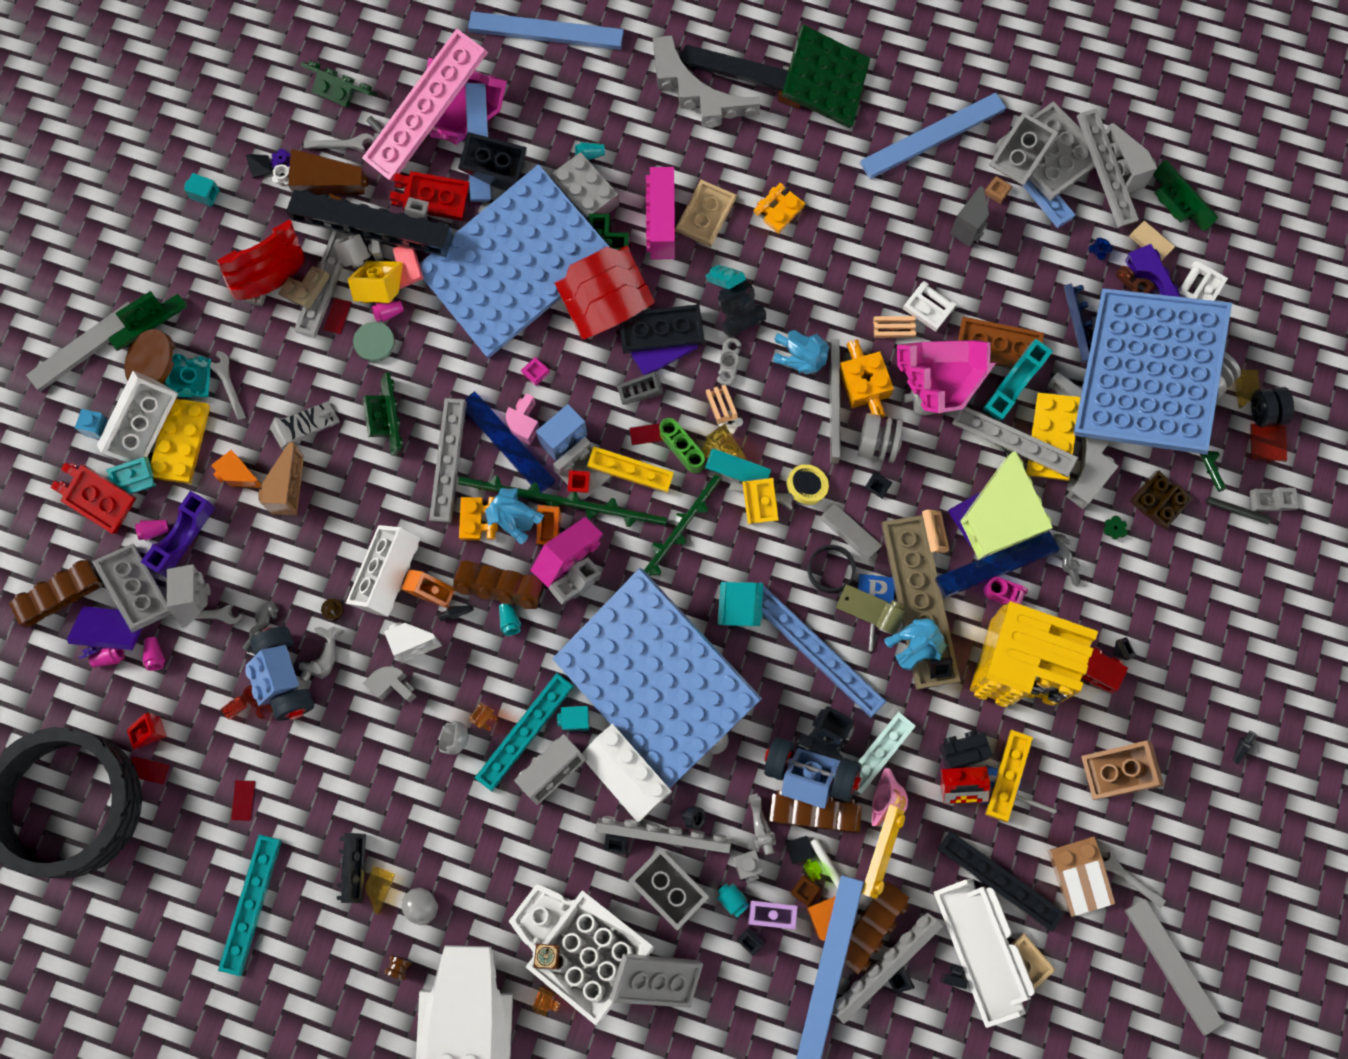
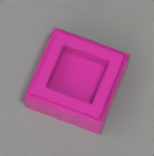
[521,357,550,386]

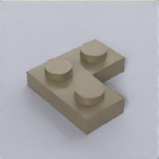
[278,266,331,310]

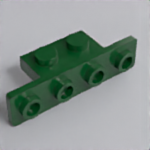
[301,60,377,107]
[1153,160,1218,231]
[108,291,187,351]
[363,372,403,456]

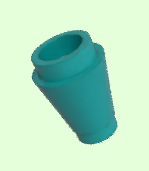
[575,142,605,160]
[499,603,522,636]

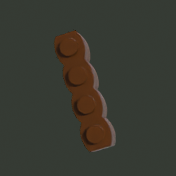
[9,560,104,628]
[453,561,544,609]
[769,790,862,833]
[844,881,910,974]

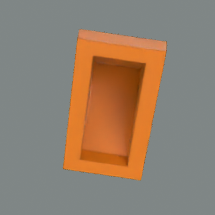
[536,505,562,545]
[806,896,836,941]

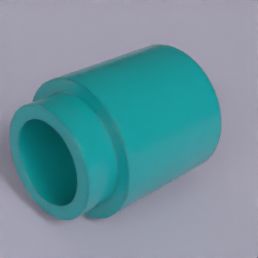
[717,883,750,918]

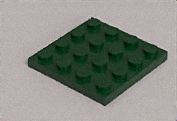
[782,24,870,129]

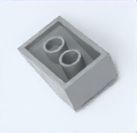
[989,112,1058,186]
[1106,123,1157,193]

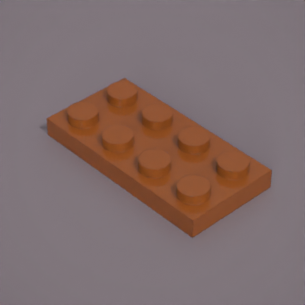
[958,316,1044,373]

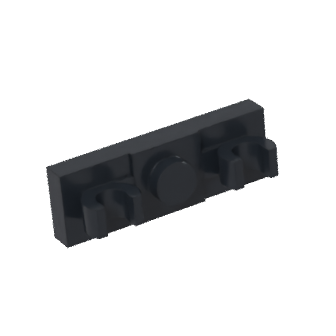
[337,833,366,903]

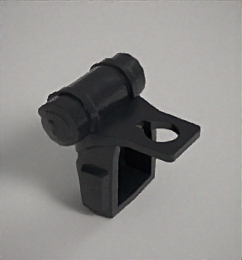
[718,280,767,338]
[795,706,855,761]

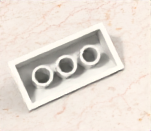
[97,371,178,462]
[346,525,420,617]
[582,724,671,823]

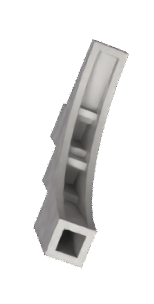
[653,36,760,128]
[1048,372,1118,509]

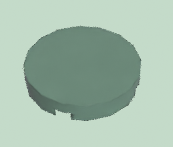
[353,322,395,362]

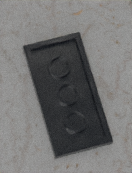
[619,304,705,354]

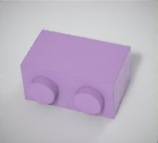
[748,901,797,930]

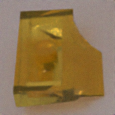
[701,424,747,461]

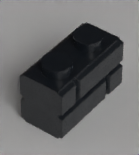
[939,730,993,769]

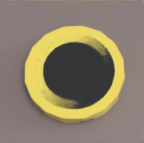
[786,464,829,505]

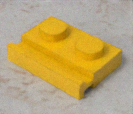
[742,478,779,524]

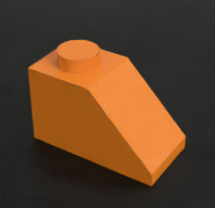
[211,449,262,488]
[401,570,455,608]

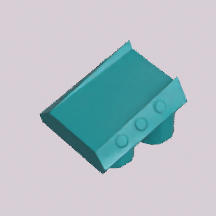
[165,354,211,397]
[717,582,764,626]

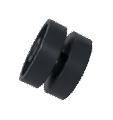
[1251,387,1294,428]

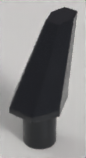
[438,605,474,621]
[1233,730,1257,765]

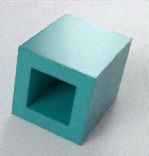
[184,173,220,207]
[557,706,590,732]

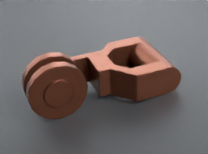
[1116,266,1156,294]

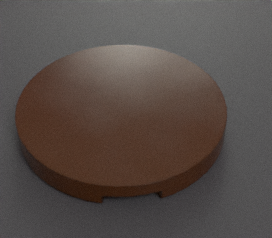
[124,329,175,384]

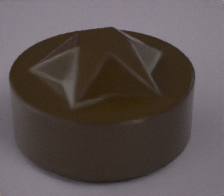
[321,599,344,621]

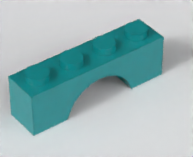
[982,339,1053,421]

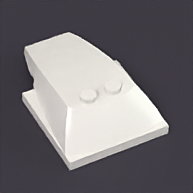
[509,884,655,1026]
[416,945,513,1059]

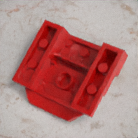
[217,219,305,300]
[554,246,655,339]

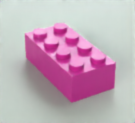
[646,167,675,260]

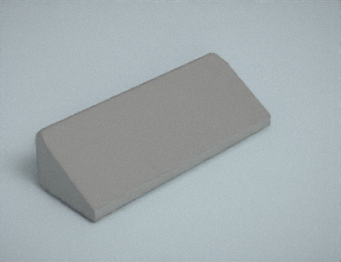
[820,504,882,561]

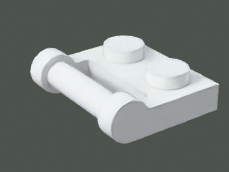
[1178,261,1228,301]
[903,281,957,332]

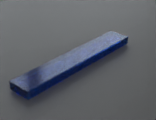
[464,391,555,493]
[935,531,1060,598]

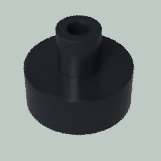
[682,806,705,830]

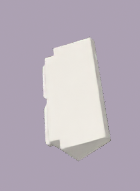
[934,879,1035,1028]

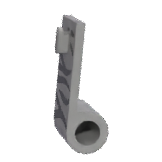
[270,401,340,451]

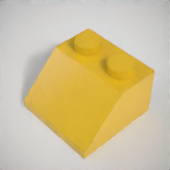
[347,261,403,303]

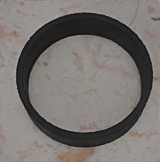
[807,545,856,593]

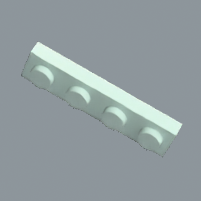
[855,712,915,795]

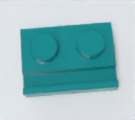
[106,457,157,494]

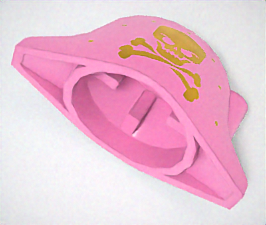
[872,768,908,826]

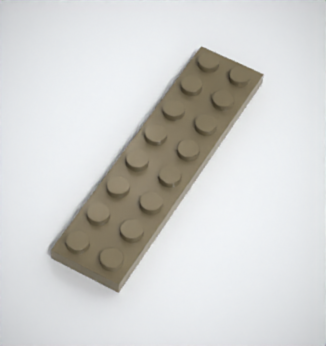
[881,515,961,690]

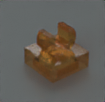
[468,703,498,731]
[532,987,561,1016]

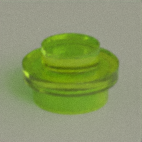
[803,858,823,881]

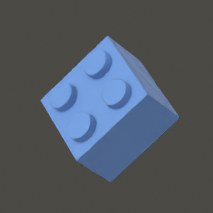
[536,404,587,461]

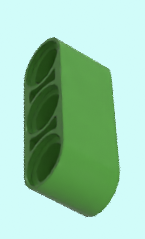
[660,418,705,473]

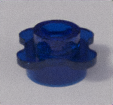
[1088,237,1113,260]

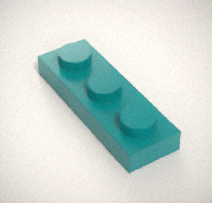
[705,265,746,289]

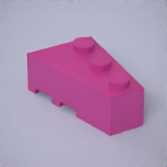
[530,517,603,588]

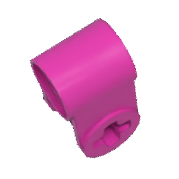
[983,577,1028,605]

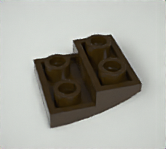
[1130,470,1193,529]

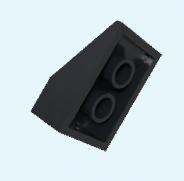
[458,132,527,191]

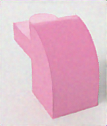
[506,393,540,446]

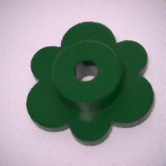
[1103,515,1127,540]

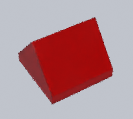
[568,470,591,493]

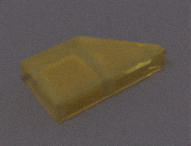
[1235,370,1260,409]
[365,866,396,914]

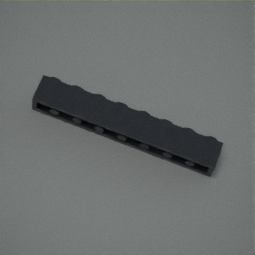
[286,190,453,257]

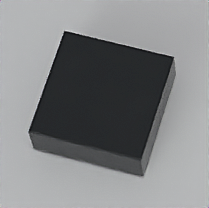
[785,835,814,864]

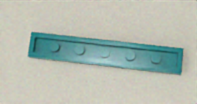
[474,673,574,792]
[218,834,282,976]

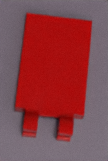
[390,171,470,221]
[50,462,137,534]

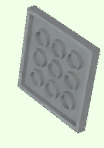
[996,101,1095,201]

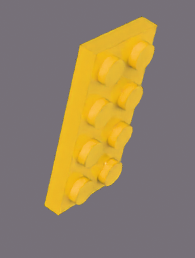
[1026,393,1081,481]
[150,399,211,484]

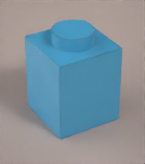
[75,409,109,439]

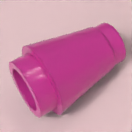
[372,300,404,323]
[135,520,169,541]
[142,637,165,671]
[89,648,125,668]

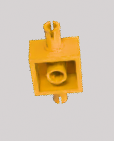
[840,339,894,418]

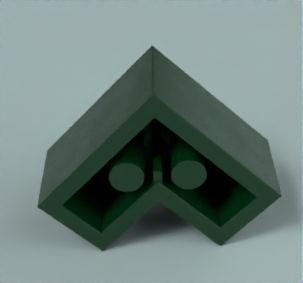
[589,214,631,250]

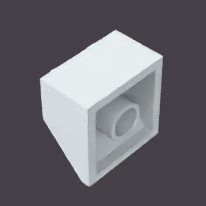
[384,622,442,663]

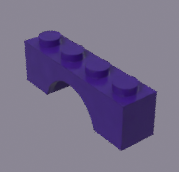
[1125,244,1179,297]
[141,490,216,578]

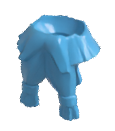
[773,330,829,374]
[485,488,544,544]
[884,619,948,671]

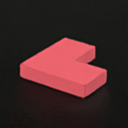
[393,246,424,289]

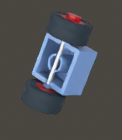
[245,626,314,721]
[764,737,861,809]

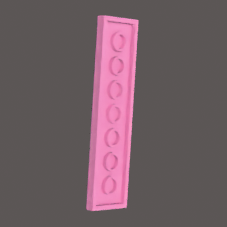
[362,28,488,182]

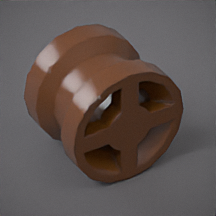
[384,955,412,980]

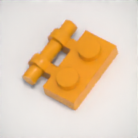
[753,183,805,234]
[459,497,498,540]

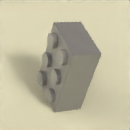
[549,152,619,223]
[628,847,709,931]

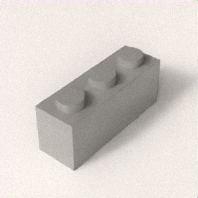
[514,734,587,806]

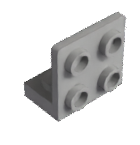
[553,437,612,501]

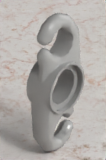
[717,337,741,386]

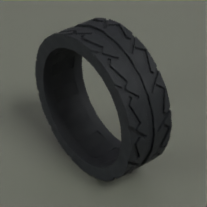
[0,727,143,879]

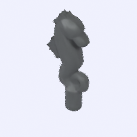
[1052,533,1081,585]
[242,601,278,653]

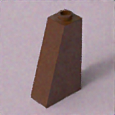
[288,149,368,195]

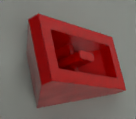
[126,712,167,750]

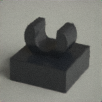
[940,964,968,989]

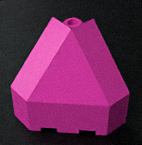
[426,58,507,145]
[897,340,997,413]

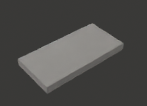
[92,543,172,632]
[610,954,703,1008]

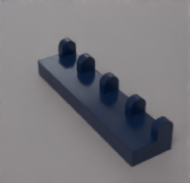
[1064,283,1093,366]

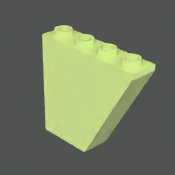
[960,451,1053,560]

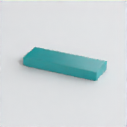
[705,448,771,482]

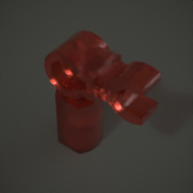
[220,686,273,720]

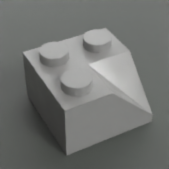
[167,564,211,628]

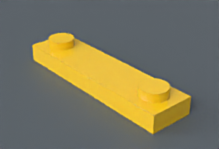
[587,446,674,493]
[985,730,1033,823]
[861,805,905,899]

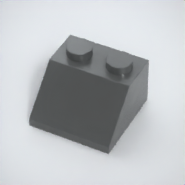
[950,186,989,247]

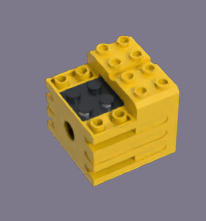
[970,601,1098,707]

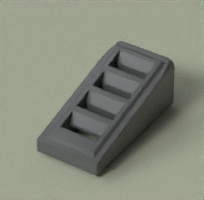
[617,372,664,405]

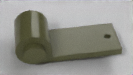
[836,584,906,634]

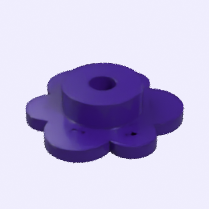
[270,149,291,168]
[78,646,104,659]

